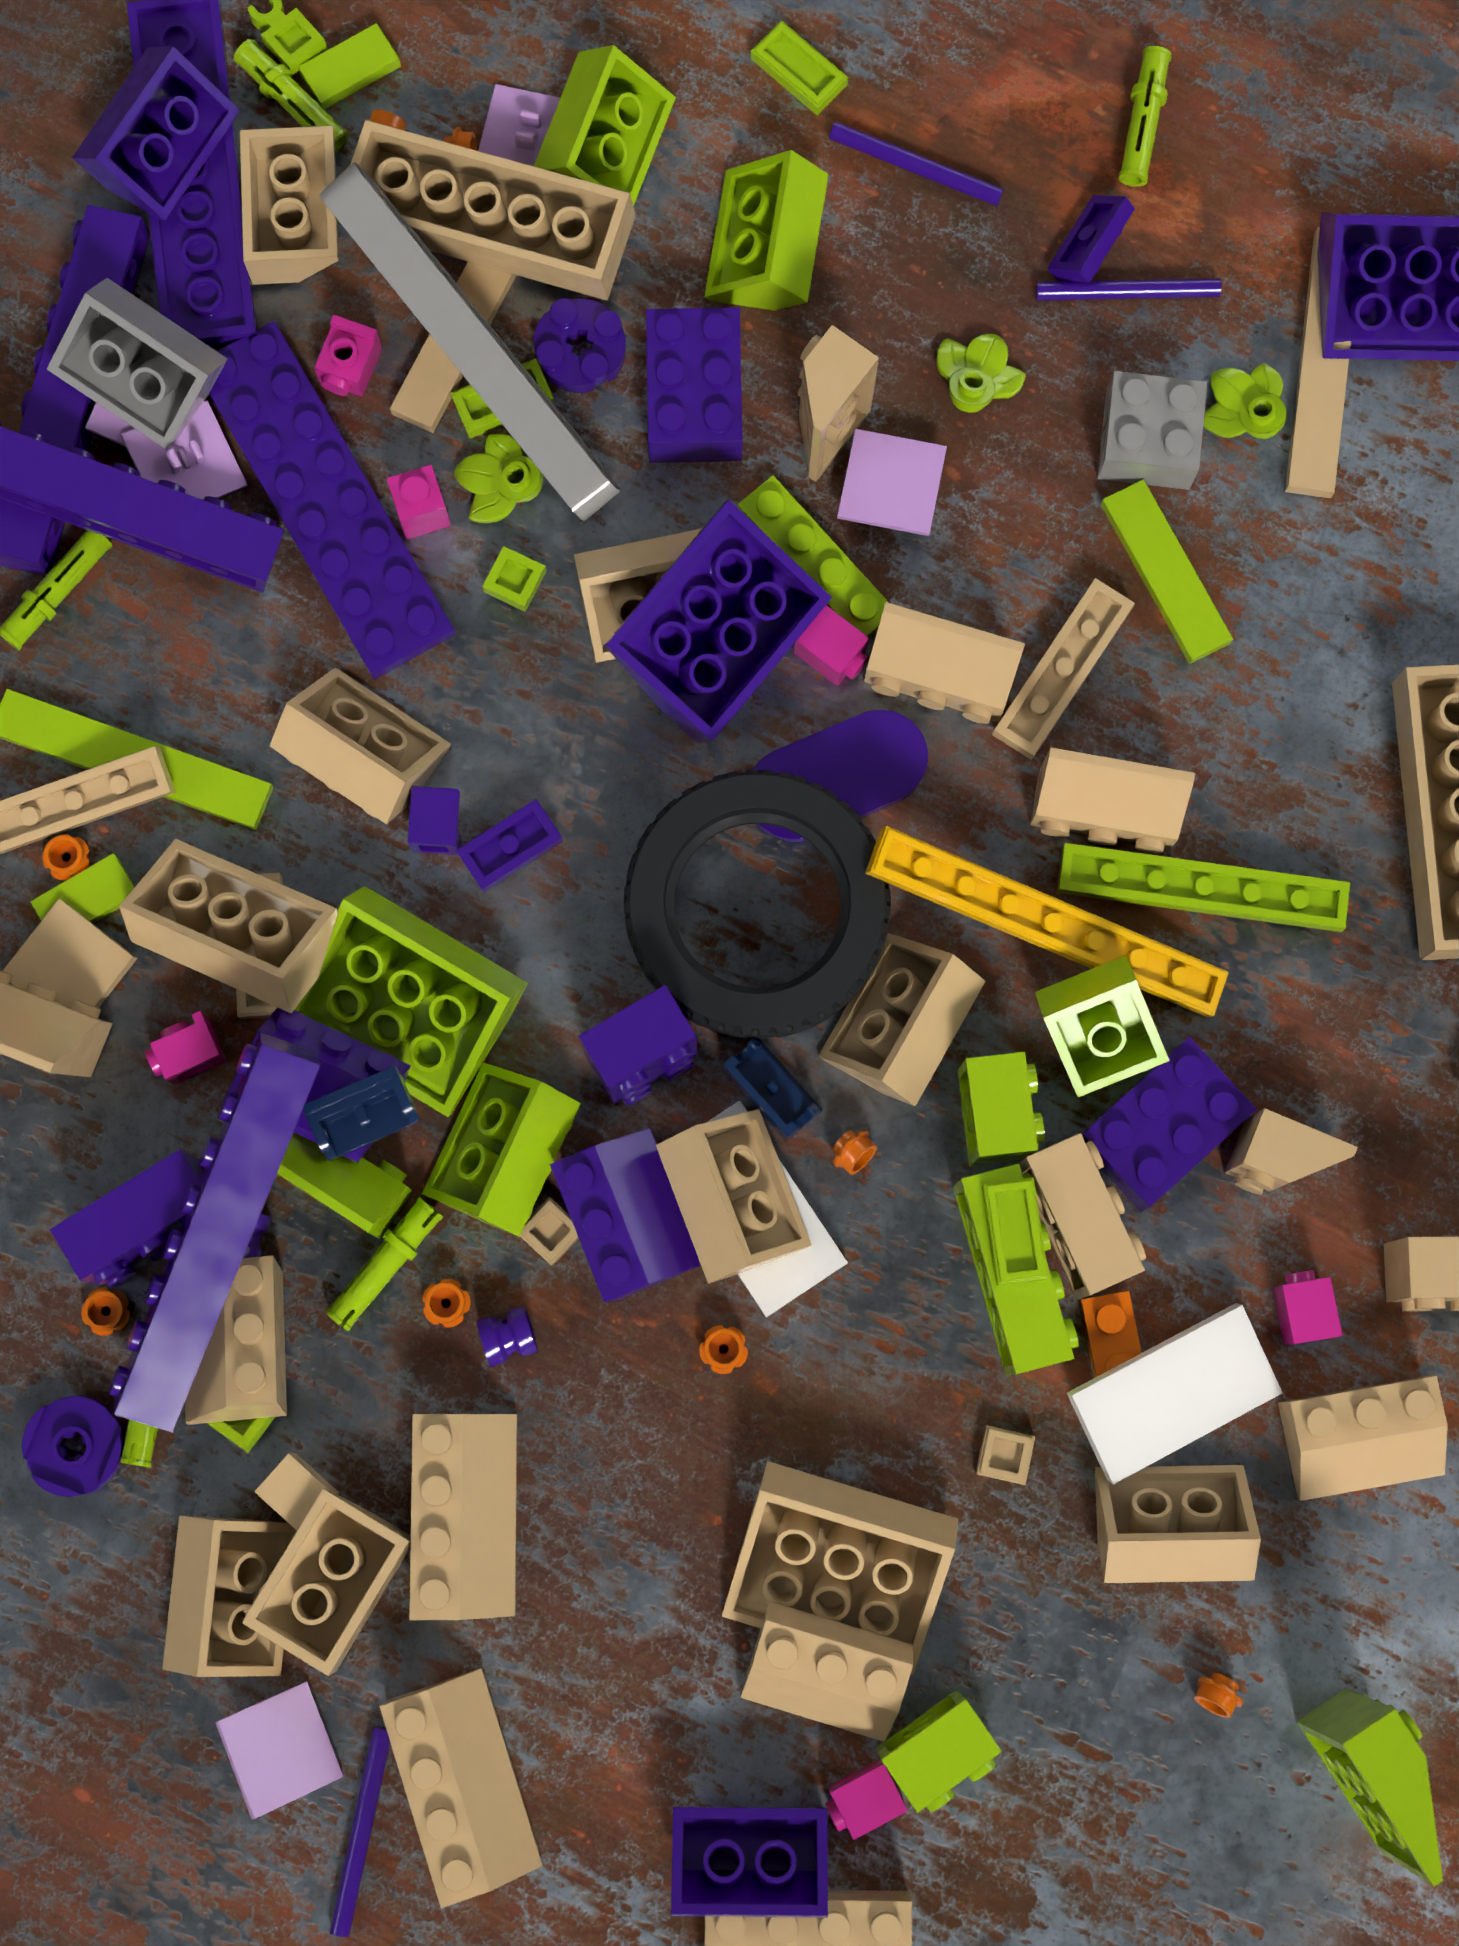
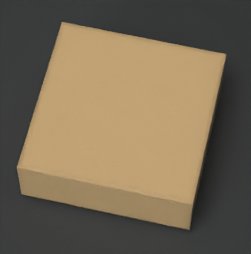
[520,1197,579,1266]
[975,1425,1035,1485]

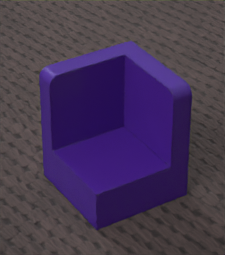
[407,786,461,855]

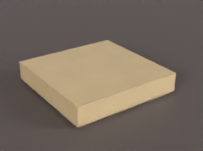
[3,898,137,1008]

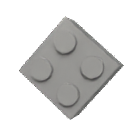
[1097,371,1208,490]

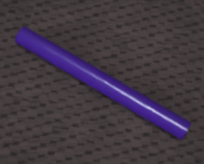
[829,122,1004,206]
[1035,278,1221,301]
[329,1726,390,1937]

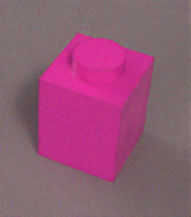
[386,464,451,540]
[794,605,870,687]
[1272,1270,1343,1346]
[825,1758,908,1840]

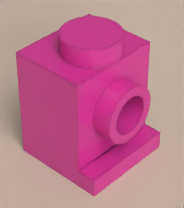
[314,314,382,397]
[145,1011,227,1085]

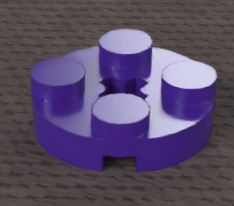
[533,298,626,393]
[21,1396,125,1497]

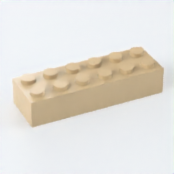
[350,120,636,301]
[1392,665,1459,960]

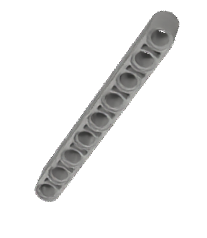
[319,162,621,521]

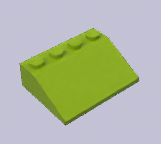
[294,886,528,1117]
[1296,1688,1443,1887]

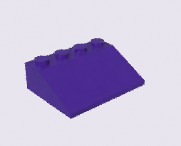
[1318,212,1459,361]
[604,500,832,742]

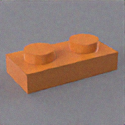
[1079,1291,1142,1378]

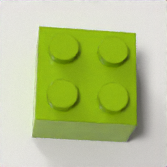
[1035,955,1169,1097]
[957,1052,1045,1167]
[875,1689,1002,1813]

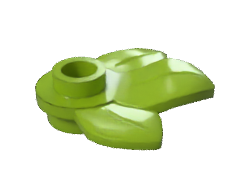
[936,334,1026,413]
[1203,363,1287,439]
[453,434,543,523]

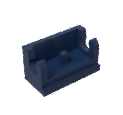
[723,1038,823,1143]
[303,1066,421,1161]

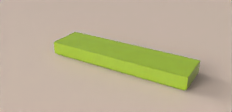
[1101,479,1233,665]

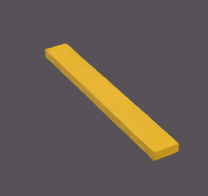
[865,826,1229,1017]

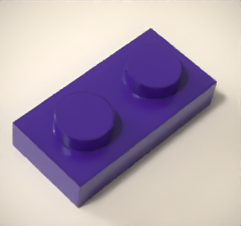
[1047,195,1135,283]
[456,799,563,893]

